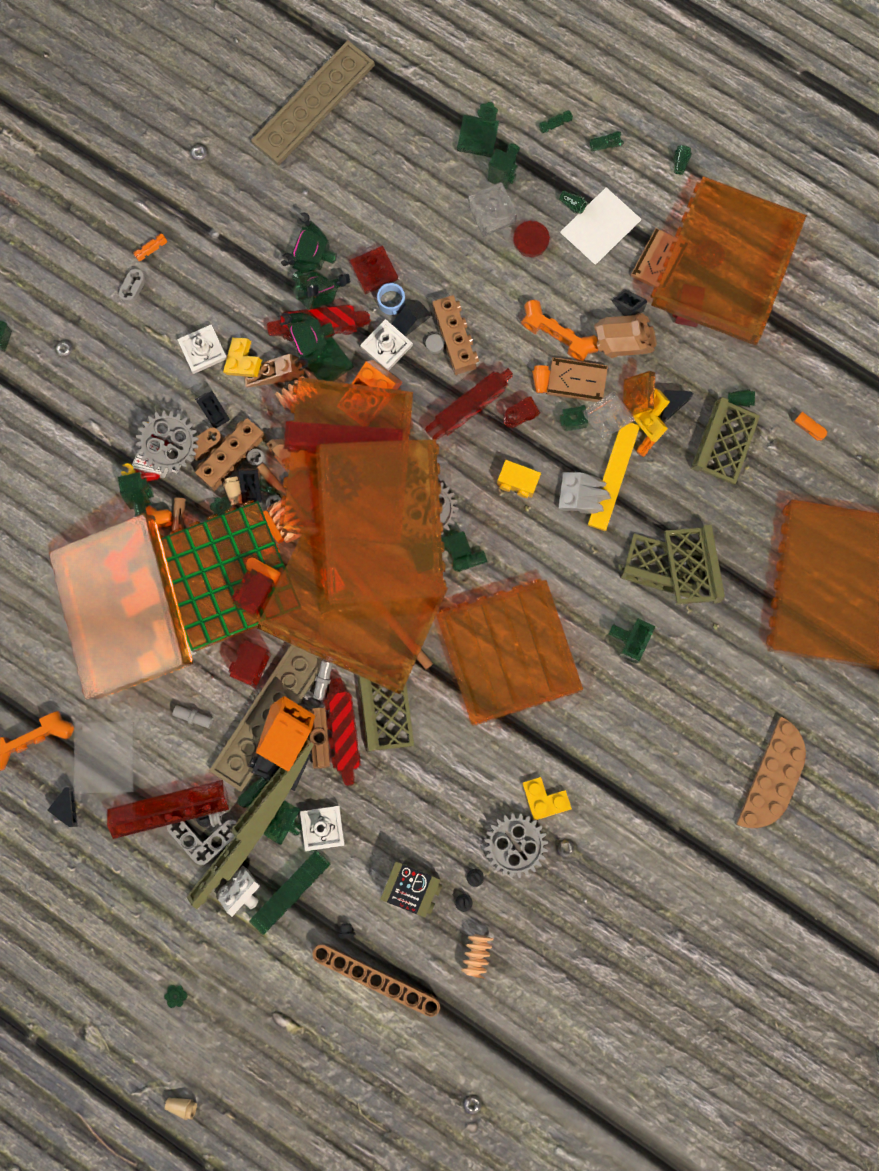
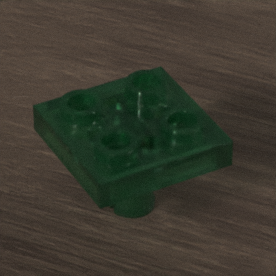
[263,800,302,845]

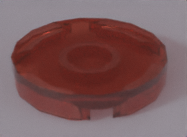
[513,221,550,258]

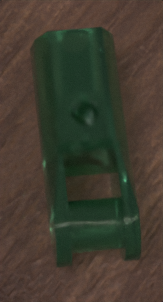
[589,131,624,152]
[452,551,487,572]
[237,776,268,808]

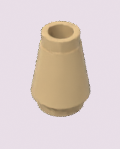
[223,477,242,505]
[165,1097,197,1120]

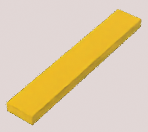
[588,420,640,531]

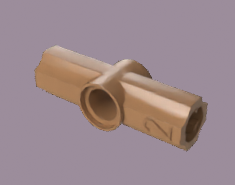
[309,708,330,769]

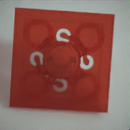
[349,245,399,295]

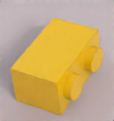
[497,460,541,498]

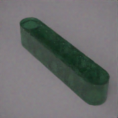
[249,850,331,935]

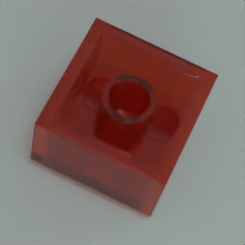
[232,569,275,619]
[228,640,272,689]

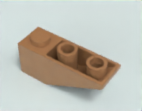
[244,354,304,387]

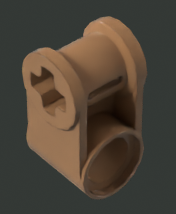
[192,428,224,461]

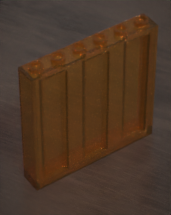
[436,579,583,727]

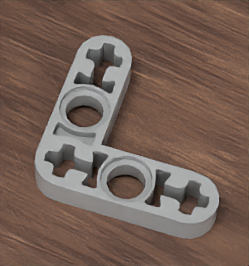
[167,817,237,865]

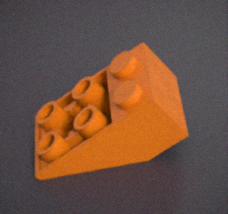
[337,360,402,429]
[256,696,316,771]

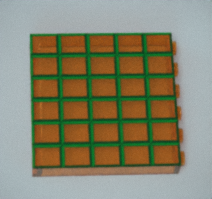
[149,500,302,653]

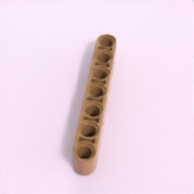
[312,943,440,1017]

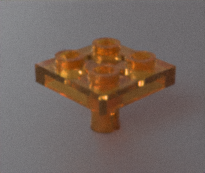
[622,371,655,416]

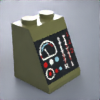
[380,861,443,917]

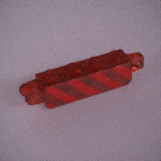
[267,304,371,341]
[424,368,513,442]
[324,678,361,786]

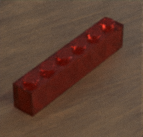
[283,421,403,459]
[107,780,229,839]

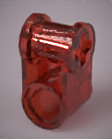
[503,396,541,428]

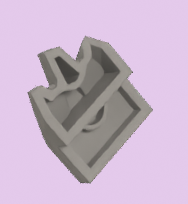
[559,472,611,514]

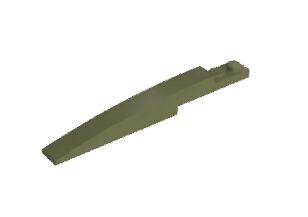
[187,738,314,909]

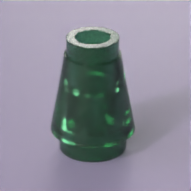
[673,145,692,175]
[559,191,587,214]
[728,389,755,408]

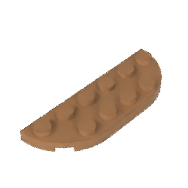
[736,717,806,828]

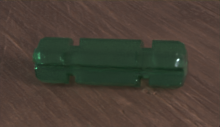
[539,110,573,133]

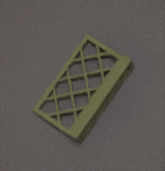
[691,397,760,485]
[664,524,725,605]
[621,534,704,598]
[357,669,414,752]

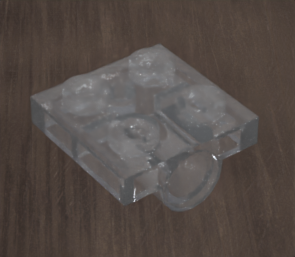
[583,391,635,440]

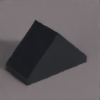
[612,290,647,316]
[392,301,432,337]
[195,390,230,429]
[661,390,694,423]
[239,468,262,503]
[47,787,78,827]

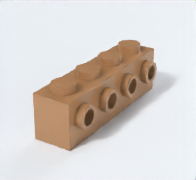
[432,295,479,375]
[195,418,266,492]

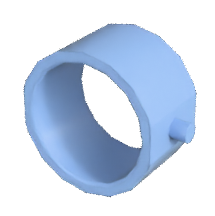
[377,283,405,315]

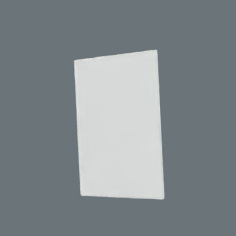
[560,187,641,264]

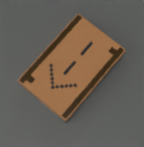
[631,228,689,292]
[547,357,608,403]

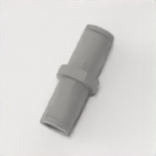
[313,659,333,700]
[172,705,214,729]

